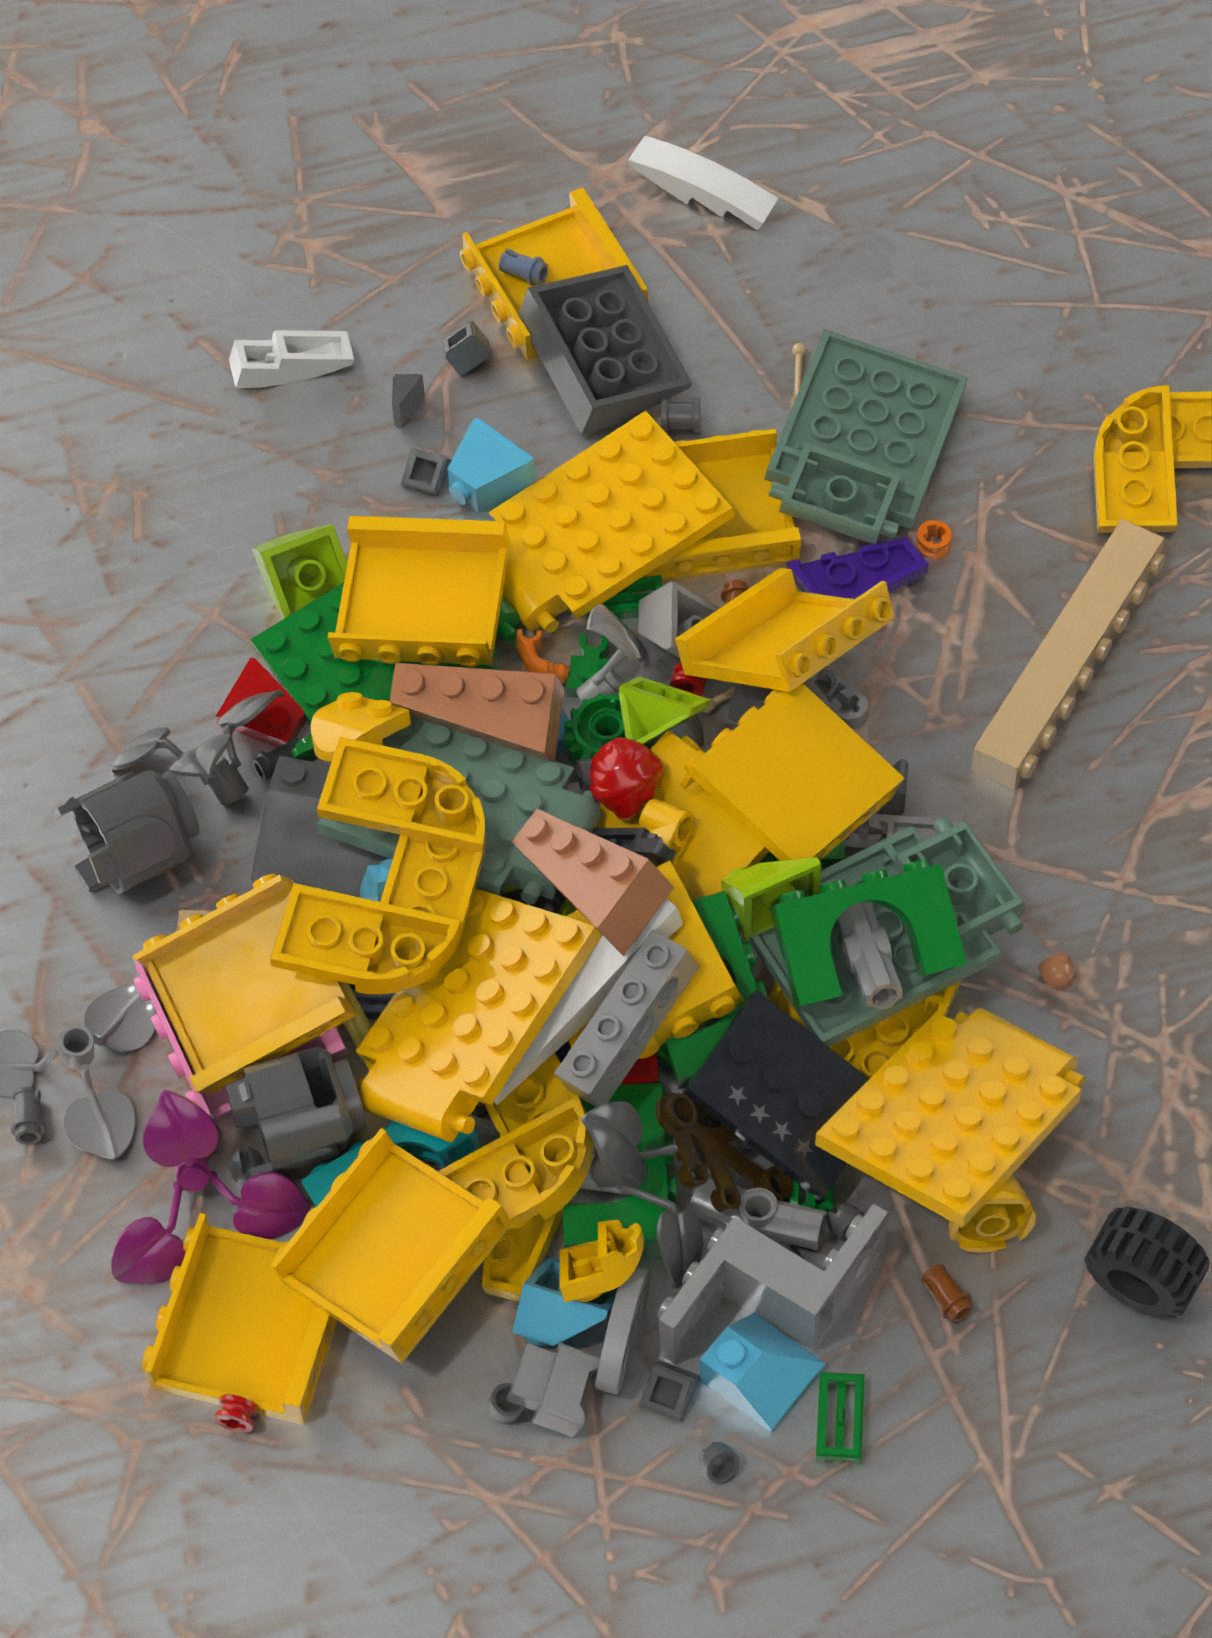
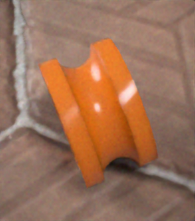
[916,520,952,560]

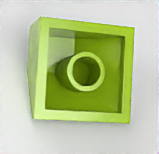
[252,524,347,619]
[721,857,821,940]

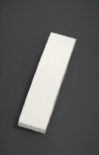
[626,135,779,231]

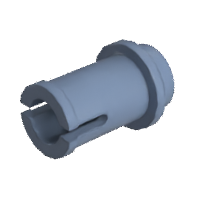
[499,249,549,286]

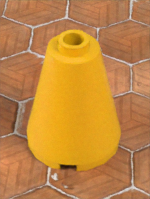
[948,1174,1036,1253]

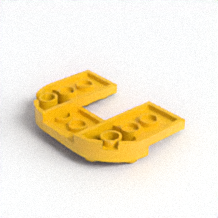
[1092,385,1212,533]
[270,736,486,994]
[363,1053,594,1231]

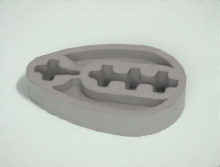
[595,1266,651,1395]

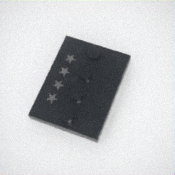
[682,990,869,1200]

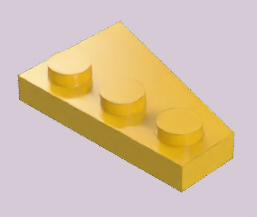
[482,1203,568,1302]

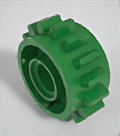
[564,693,652,763]

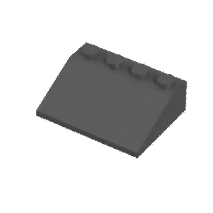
[518,265,692,435]
[250,756,389,898]

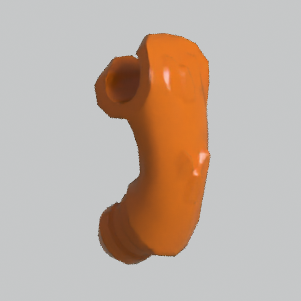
[516,629,569,684]

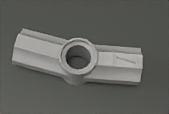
[836,903,903,1011]
[691,1174,827,1250]

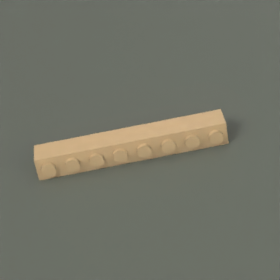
[971,519,1166,791]

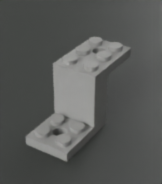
[657,1204,888,1365]

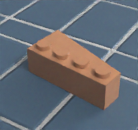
[390,663,565,761]
[512,809,674,956]

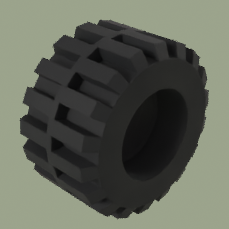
[1084,1207,1210,1318]

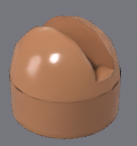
[1038,954,1075,990]

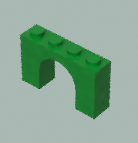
[769,859,967,1008]
[665,891,768,1089]
[563,1083,677,1260]

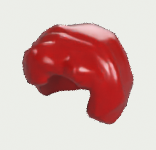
[589,737,665,820]

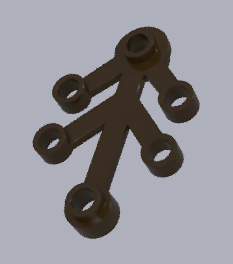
[655,1093,793,1214]

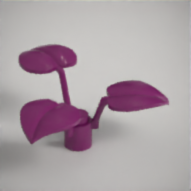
[111,1090,311,1284]

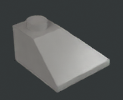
[638,581,724,682]

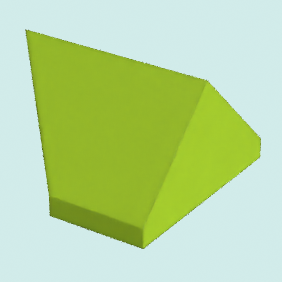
[619,676,710,745]

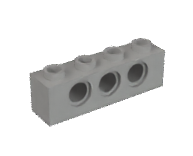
[554,929,699,1107]

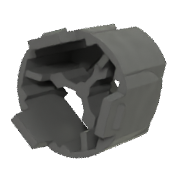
[53,770,199,894]
[226,1046,367,1177]

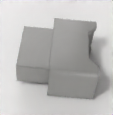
[506,1343,600,1438]

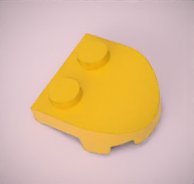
[311,692,411,762]
[560,1220,644,1303]

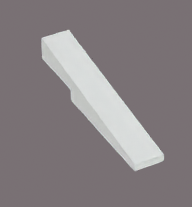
[494,898,683,1105]

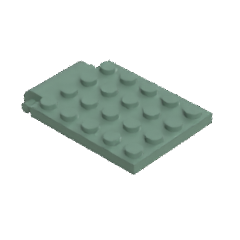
[764,329,968,544]
[317,715,602,904]
[748,817,1026,1047]

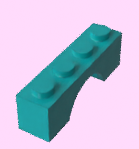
[300,1121,483,1206]

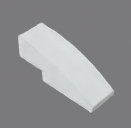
[229,330,354,388]

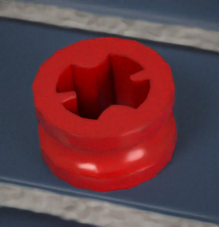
[669,663,708,697]
[214,1394,259,1433]

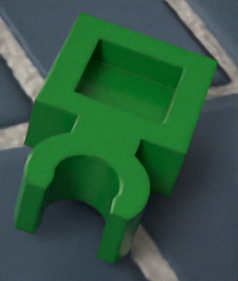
[566,633,610,698]

